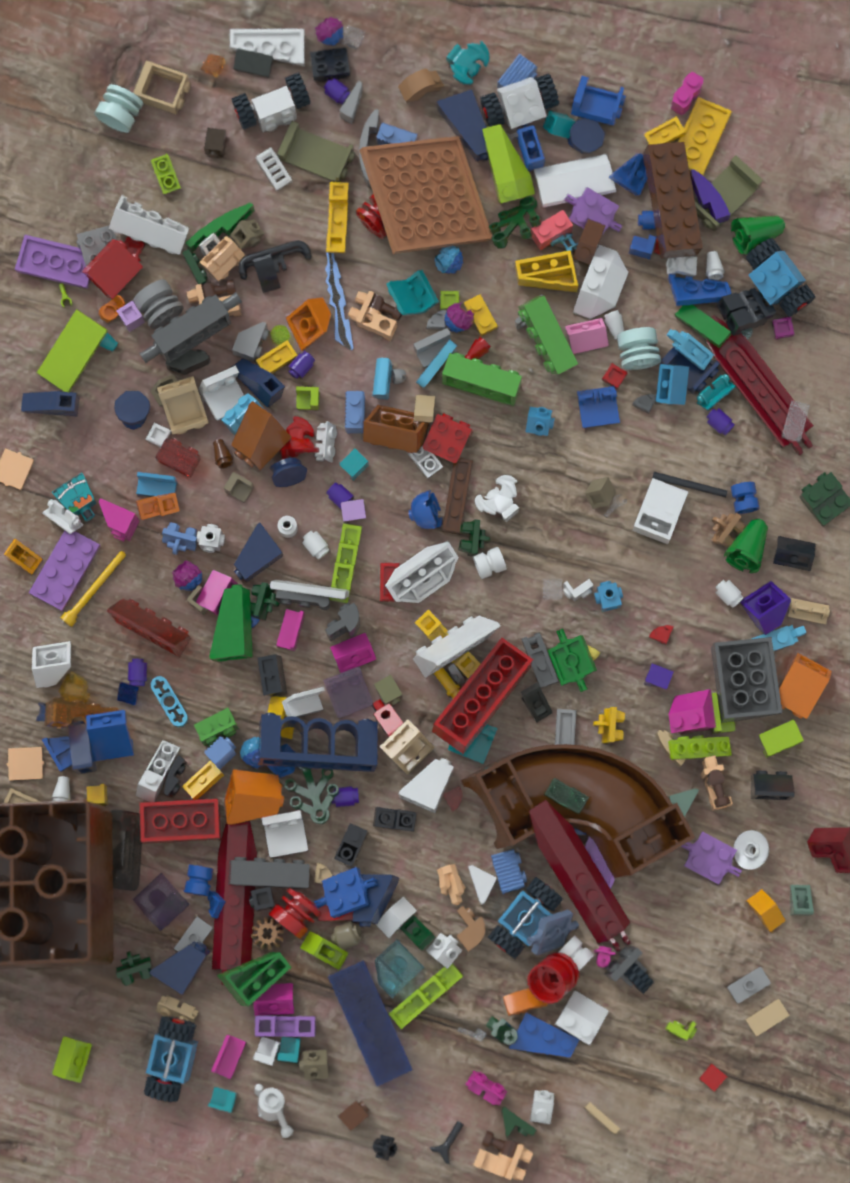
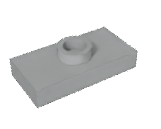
[174,917,213,951]
[727,966,771,1004]

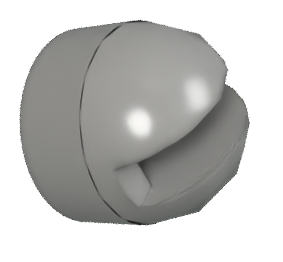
[392,369,406,384]

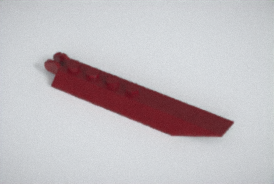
[705,315,814,456]
[529,800,631,952]
[212,820,257,986]

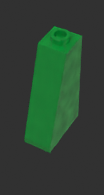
[209,585,253,662]

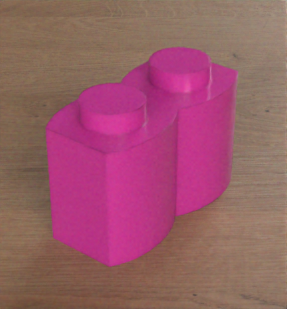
[671,71,704,116]

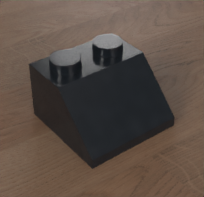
[751,771,795,800]

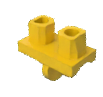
[593,707,625,744]

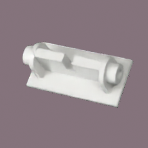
[315,421,337,463]
[42,499,84,534]

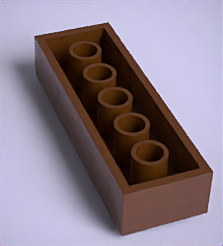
[643,142,703,259]

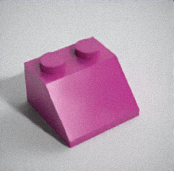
[99,498,140,542]
[669,689,716,734]

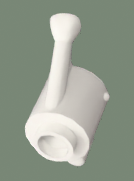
[255,1084,293,1138]

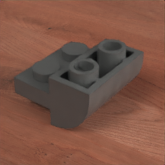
[325,603,360,641]

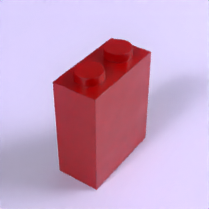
[82,239,143,299]

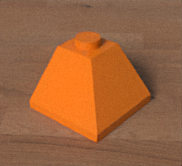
[286,297,331,351]

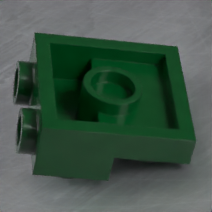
[799,472,850,527]

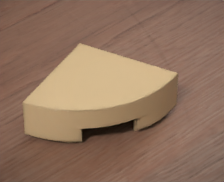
[314,863,333,884]

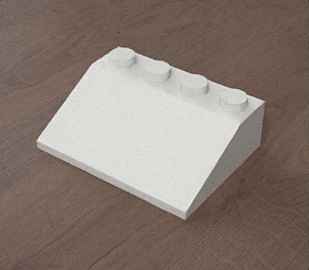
[413,615,500,678]

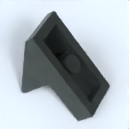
[520,682,553,723]

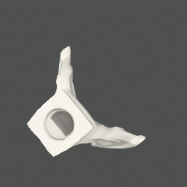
[475,475,519,522]

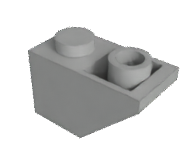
[232,322,269,362]

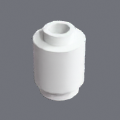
[277,516,298,538]
[302,531,330,560]
[715,579,744,608]

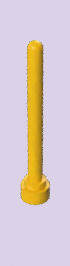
[60,551,126,627]

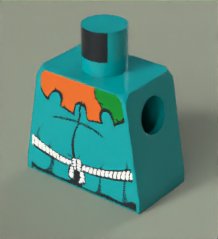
[52,473,96,521]

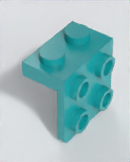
[386,270,439,316]

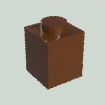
[338,1100,369,1132]

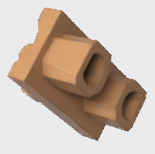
[711,513,745,547]

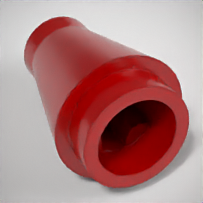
[465,337,491,360]

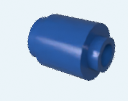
[638,211,656,230]

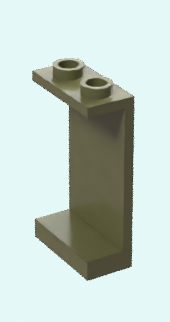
[277,121,356,182]
[694,155,763,232]

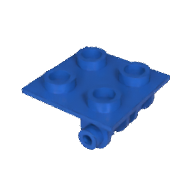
[577,386,620,428]

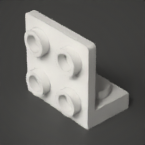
[199,366,244,420]
[262,811,308,858]

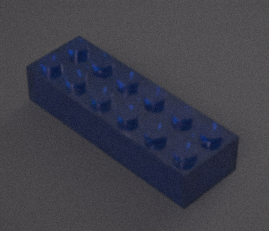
[328,960,413,1087]

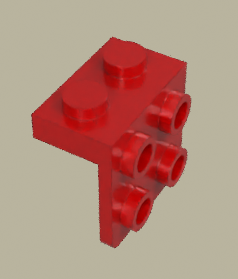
[423,413,473,463]

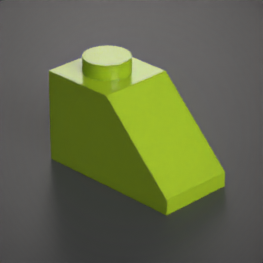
[300,931,349,970]

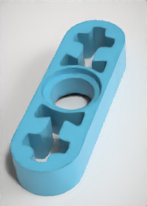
[416,339,457,388]
[151,676,188,727]

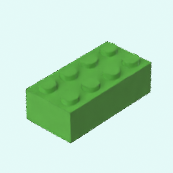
[517,296,578,374]
[442,353,522,407]

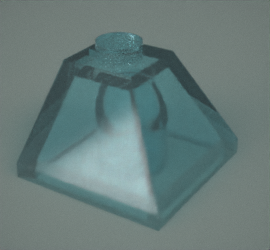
[375,940,424,998]

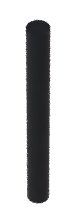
[652,471,728,498]

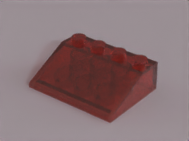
[106,598,191,658]

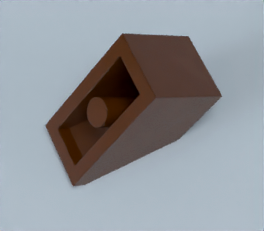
[573,219,606,264]

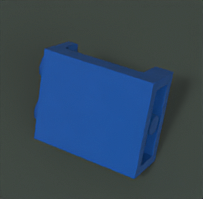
[571,76,626,126]
[86,710,134,761]

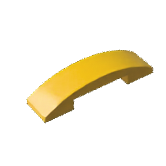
[326,182,348,253]
[415,609,481,678]

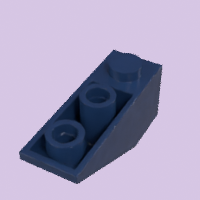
[230,358,285,408]
[21,391,80,417]

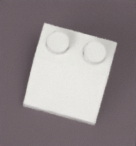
[555,990,608,1045]

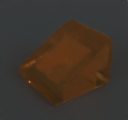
[201,53,226,78]

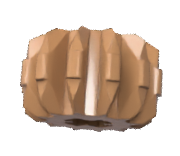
[251,917,285,951]

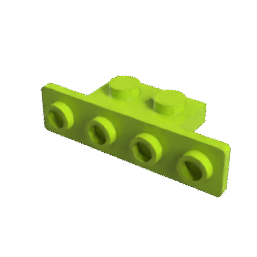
[668,735,732,760]

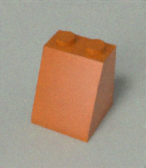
[779,653,832,719]
[224,769,284,824]

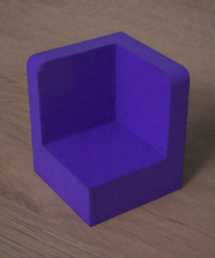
[644,664,673,690]

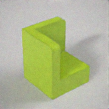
[296,387,320,410]

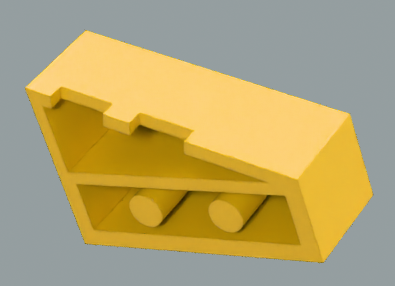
[515,250,578,292]

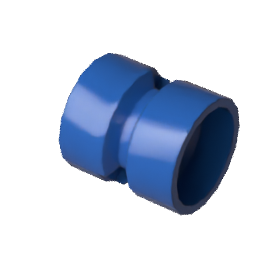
[730,482,760,514]
[184,865,214,896]

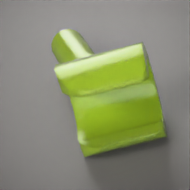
[59,283,73,308]

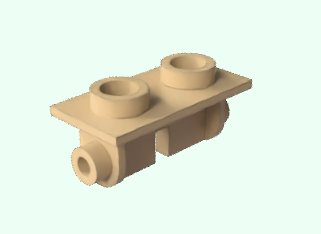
[788,598,830,624]
[156,995,199,1023]

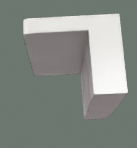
[282,687,325,717]

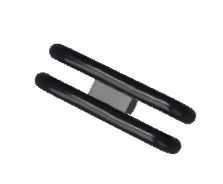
[238,240,312,280]

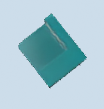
[543,110,576,138]
[340,449,369,481]
[278,1037,301,1062]
[208,1087,237,1113]

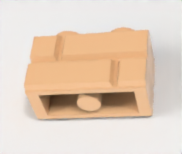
[199,236,245,282]

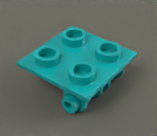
[448,724,498,764]

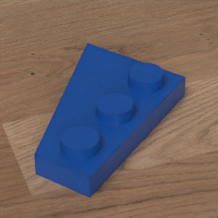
[668,273,731,306]
[509,1013,579,1058]

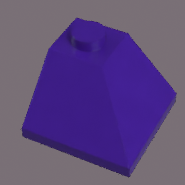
[740,581,791,635]

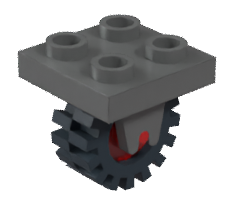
[604,945,655,994]

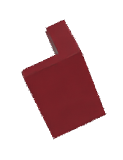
[807,827,850,873]

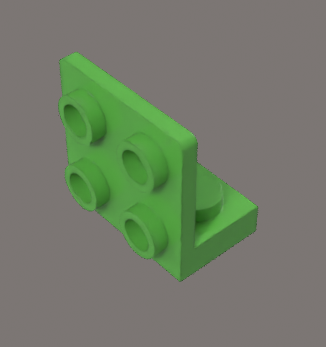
[194,708,239,747]

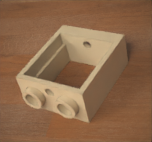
[133,61,191,114]
[380,719,435,775]

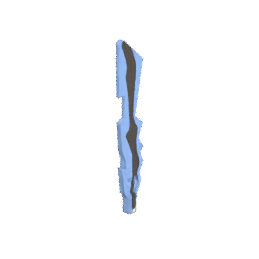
[325,252,353,350]

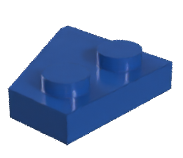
[609,153,647,196]
[42,736,72,772]

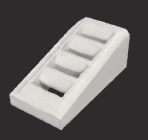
[256,148,292,191]

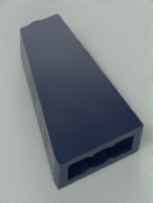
[437,90,489,162]

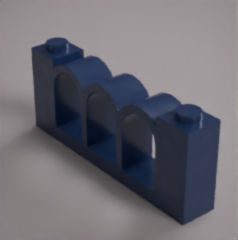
[258,713,378,772]

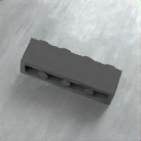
[228,857,310,889]

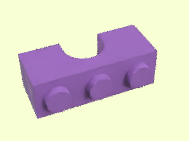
[255,1016,316,1037]

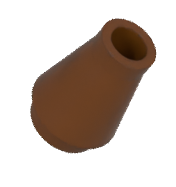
[213,439,233,469]

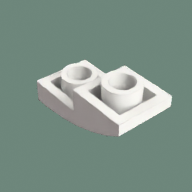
[407,443,443,478]

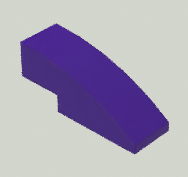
[690,169,730,223]

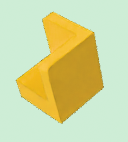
[87,784,108,806]

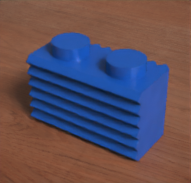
[517,125,545,171]

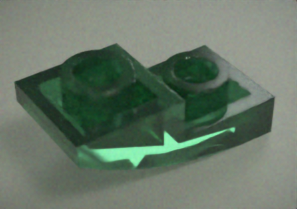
[543,777,589,814]

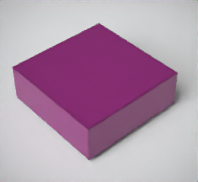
[772,317,795,339]

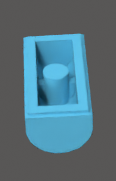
[372,358,393,400]

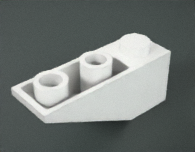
[136,740,180,802]

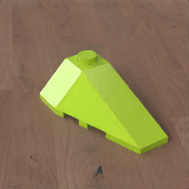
[482,125,535,203]

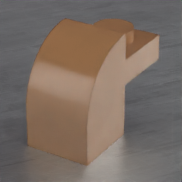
[398,68,444,102]
[456,906,485,952]

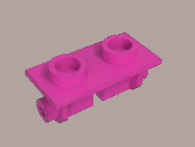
[593,946,615,968]
[465,1070,507,1106]

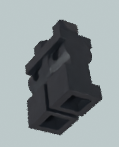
[717,287,776,336]

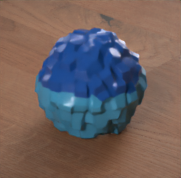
[434,246,463,274]
[240,737,264,769]

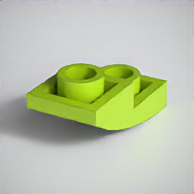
[151,154,181,195]

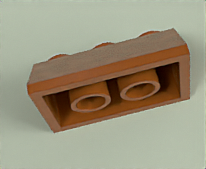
[363,405,430,453]

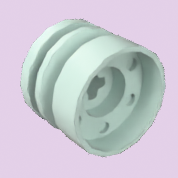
[94,85,143,133]
[617,327,661,370]

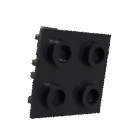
[310,47,350,83]

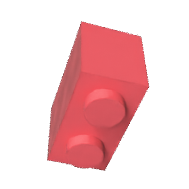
[531,210,573,251]

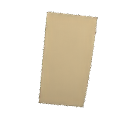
[656,730,686,768]

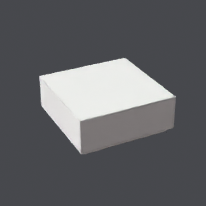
[146,423,172,448]

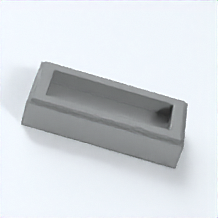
[555,709,576,745]

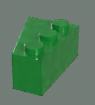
[217,952,291,1006]

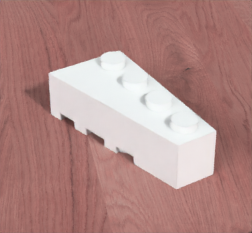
[109,195,189,255]

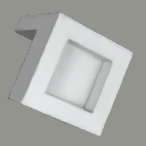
[253,1037,281,1065]

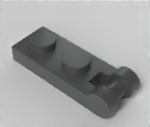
[276,590,330,610]
[521,632,558,688]

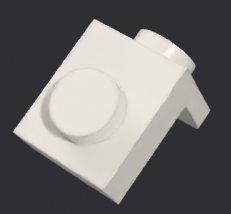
[666,256,697,277]
[563,579,594,601]
[530,1090,554,1124]

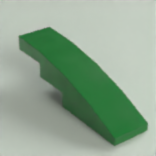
[185,203,255,253]

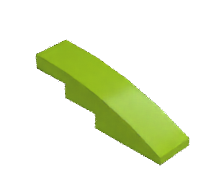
[329,523,362,603]
[389,963,464,1029]

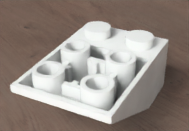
[632,478,688,544]

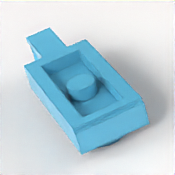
[667,329,714,370]
[752,625,806,651]

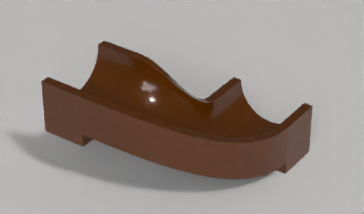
[461,744,695,878]

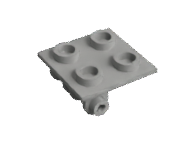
[76,226,117,266]

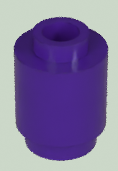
[324,79,351,105]
[288,351,315,379]
[707,408,735,436]
[326,482,355,510]
[128,659,147,686]
[331,786,359,808]

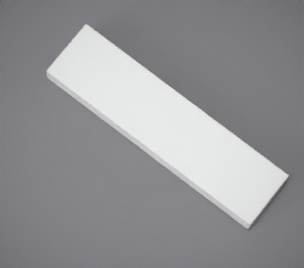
[270,580,350,599]

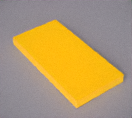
[678,97,732,175]

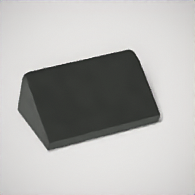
[233,48,274,78]

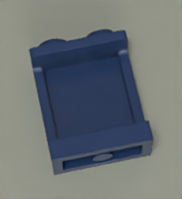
[660,347,720,394]

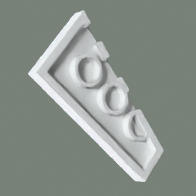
[230,29,304,66]

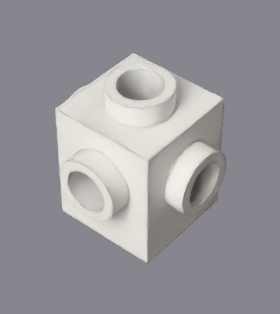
[196,524,225,553]
[426,933,462,969]

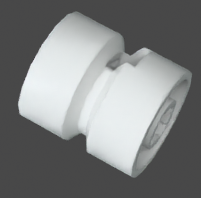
[473,547,507,579]
[559,936,594,970]

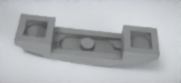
[359,109,379,187]

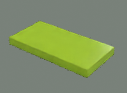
[37,309,109,392]

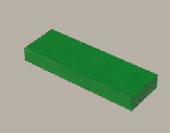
[675,305,731,348]

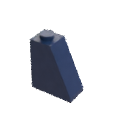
[234,523,283,583]
[68,721,97,775]
[352,874,399,927]
[149,941,211,995]

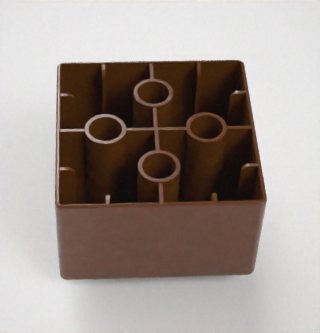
[0,800,114,969]

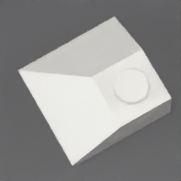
[32,641,71,688]

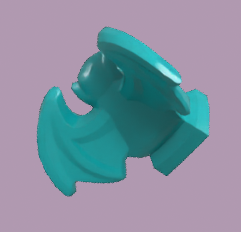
[446,41,490,85]

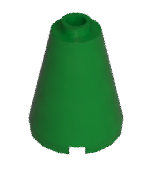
[731,216,785,255]
[724,519,768,574]

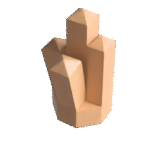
[437,864,465,905]

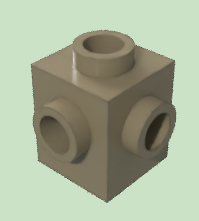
[230,219,265,249]
[299,1050,329,1080]

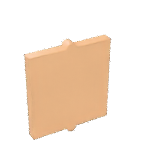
[0,448,34,490]
[6,747,45,781]

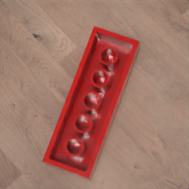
[432,638,533,754]

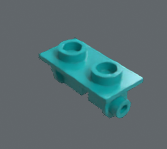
[696,374,736,410]

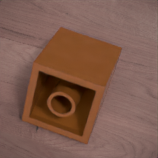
[231,401,292,470]

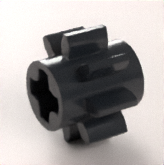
[373,1135,397,1161]

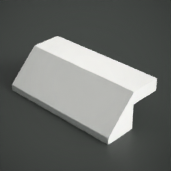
[534,154,616,207]

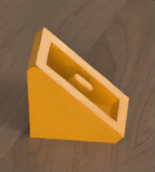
[4,539,43,574]
[746,889,786,932]

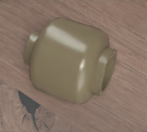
[332,921,362,950]

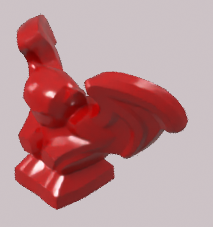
[280,416,320,460]

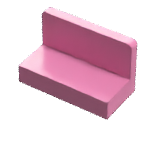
[565,318,608,354]

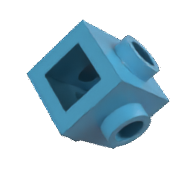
[525,407,555,436]
[594,581,623,612]

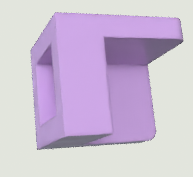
[117,301,145,332]
[341,499,366,521]

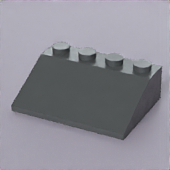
[711,637,782,723]

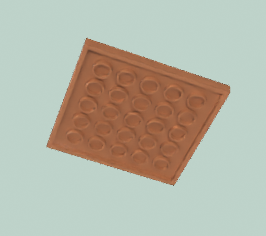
[359,136,492,254]

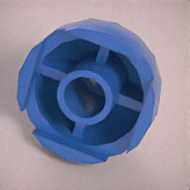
[408,490,442,530]

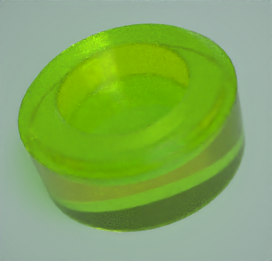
[271,325,290,345]

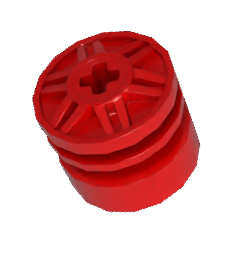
[355,194,387,239]
[269,888,321,940]
[528,952,579,1004]

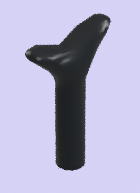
[430,1121,464,1164]

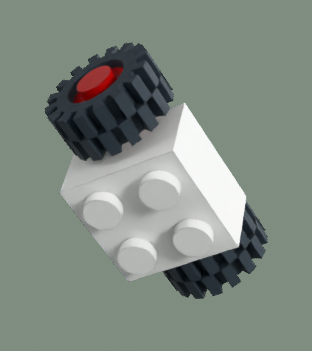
[231,72,311,132]
[480,73,559,129]

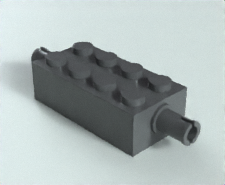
[139,292,242,364]

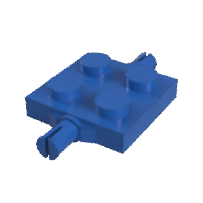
[314,867,377,918]

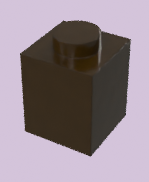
[204,127,227,158]

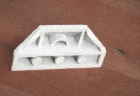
[573,245,628,320]
[385,542,459,603]

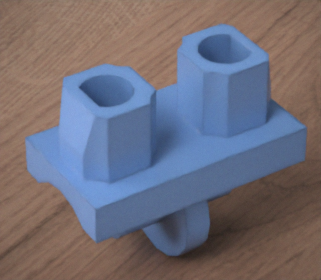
[162,522,197,555]

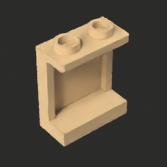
[157,376,209,435]

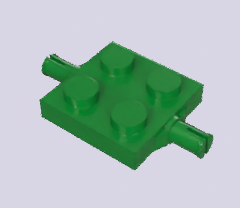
[547,629,597,692]

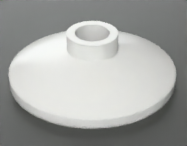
[734,830,769,870]

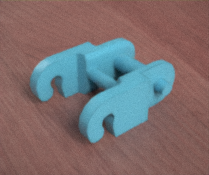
[550,234,578,253]

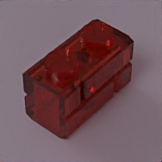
[155,438,201,478]

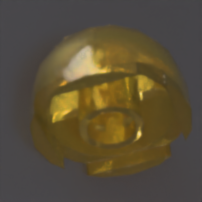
[55,670,90,710]

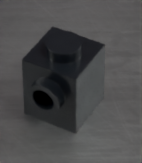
[249,887,275,912]

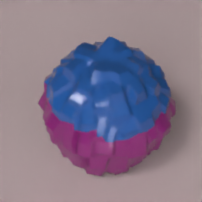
[315,16,344,46]
[445,302,474,333]
[172,560,202,591]

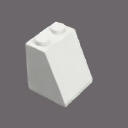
[399,758,454,813]

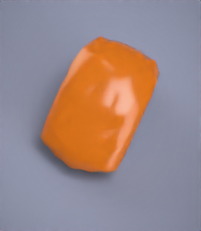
[98,295,125,323]

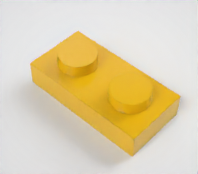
[644,116,686,145]
[464,294,498,336]
[256,340,297,373]
[182,760,224,800]

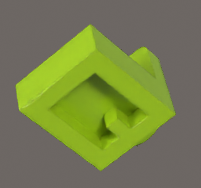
[665,1020,697,1041]

